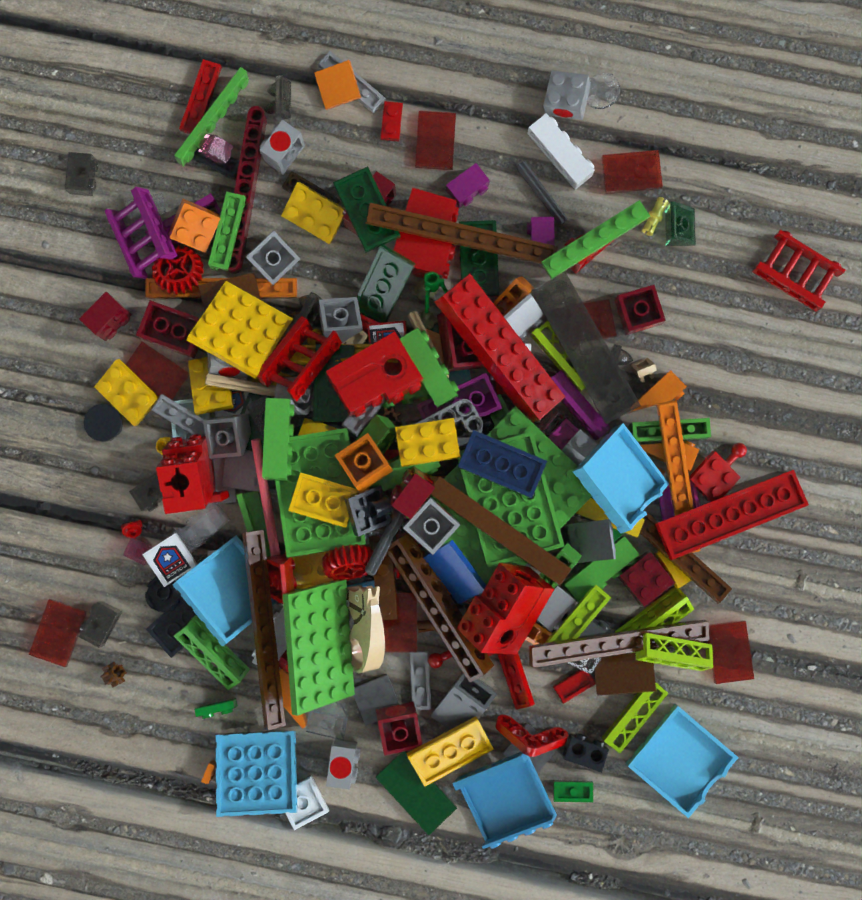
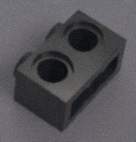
[562,733,609,773]

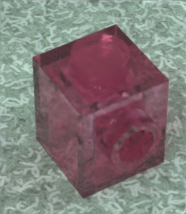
[198,134,233,163]
[123,538,155,565]

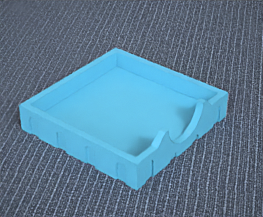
[573,423,669,534]
[173,535,278,647]
[625,704,739,819]
[216,731,298,817]

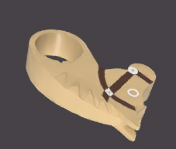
[346,585,385,673]

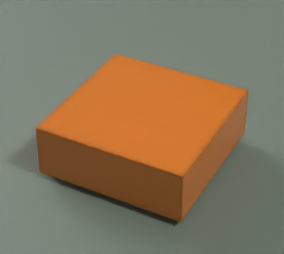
[201,760,216,784]

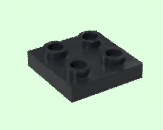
[344,485,393,537]

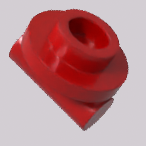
[121,520,142,538]

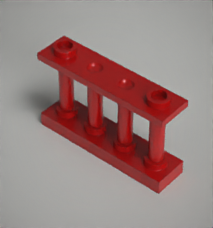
[752,229,846,312]
[257,316,342,402]

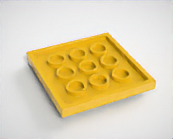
[187,281,293,379]

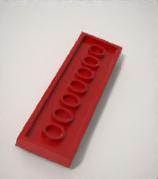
[655,470,809,560]

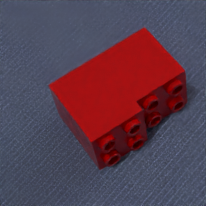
[394,188,459,279]
[326,331,423,418]
[156,434,216,514]
[457,563,555,654]

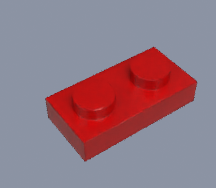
[381,101,403,142]

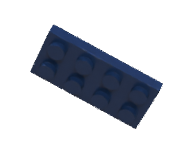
[458,430,547,498]

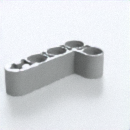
[416,399,483,437]

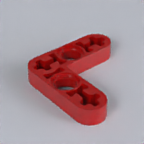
[495,715,569,757]

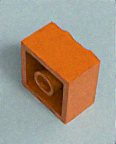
[168,198,220,253]
[335,433,394,492]

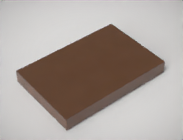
[198,273,261,311]
[594,652,657,696]

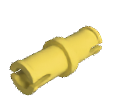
[642,197,669,236]

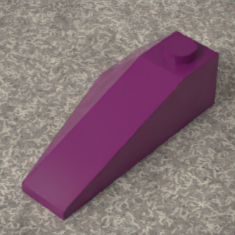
[416,373,502,420]

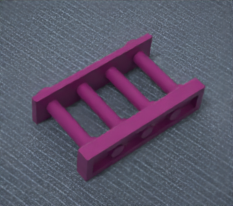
[105,187,178,279]

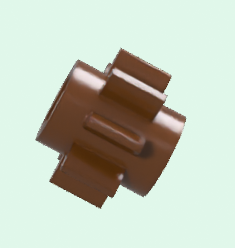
[379,407,402,427]
[100,661,127,688]

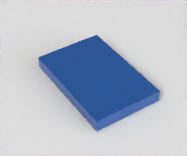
[424,540,486,604]

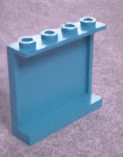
[452,752,557,849]

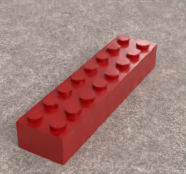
[434,274,565,423]

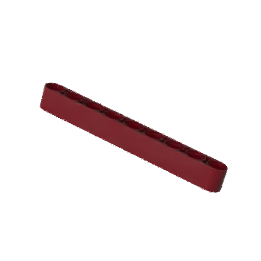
[228,106,267,274]

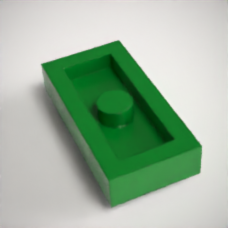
[194,698,238,719]
[553,780,593,803]

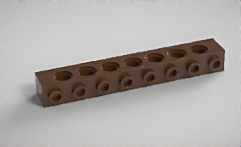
[387,533,494,682]

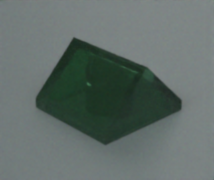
[665,201,696,246]

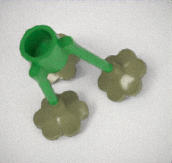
[414,272,448,328]

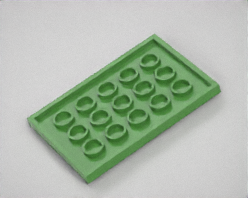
[275,428,366,558]
[457,432,565,568]
[283,580,355,716]

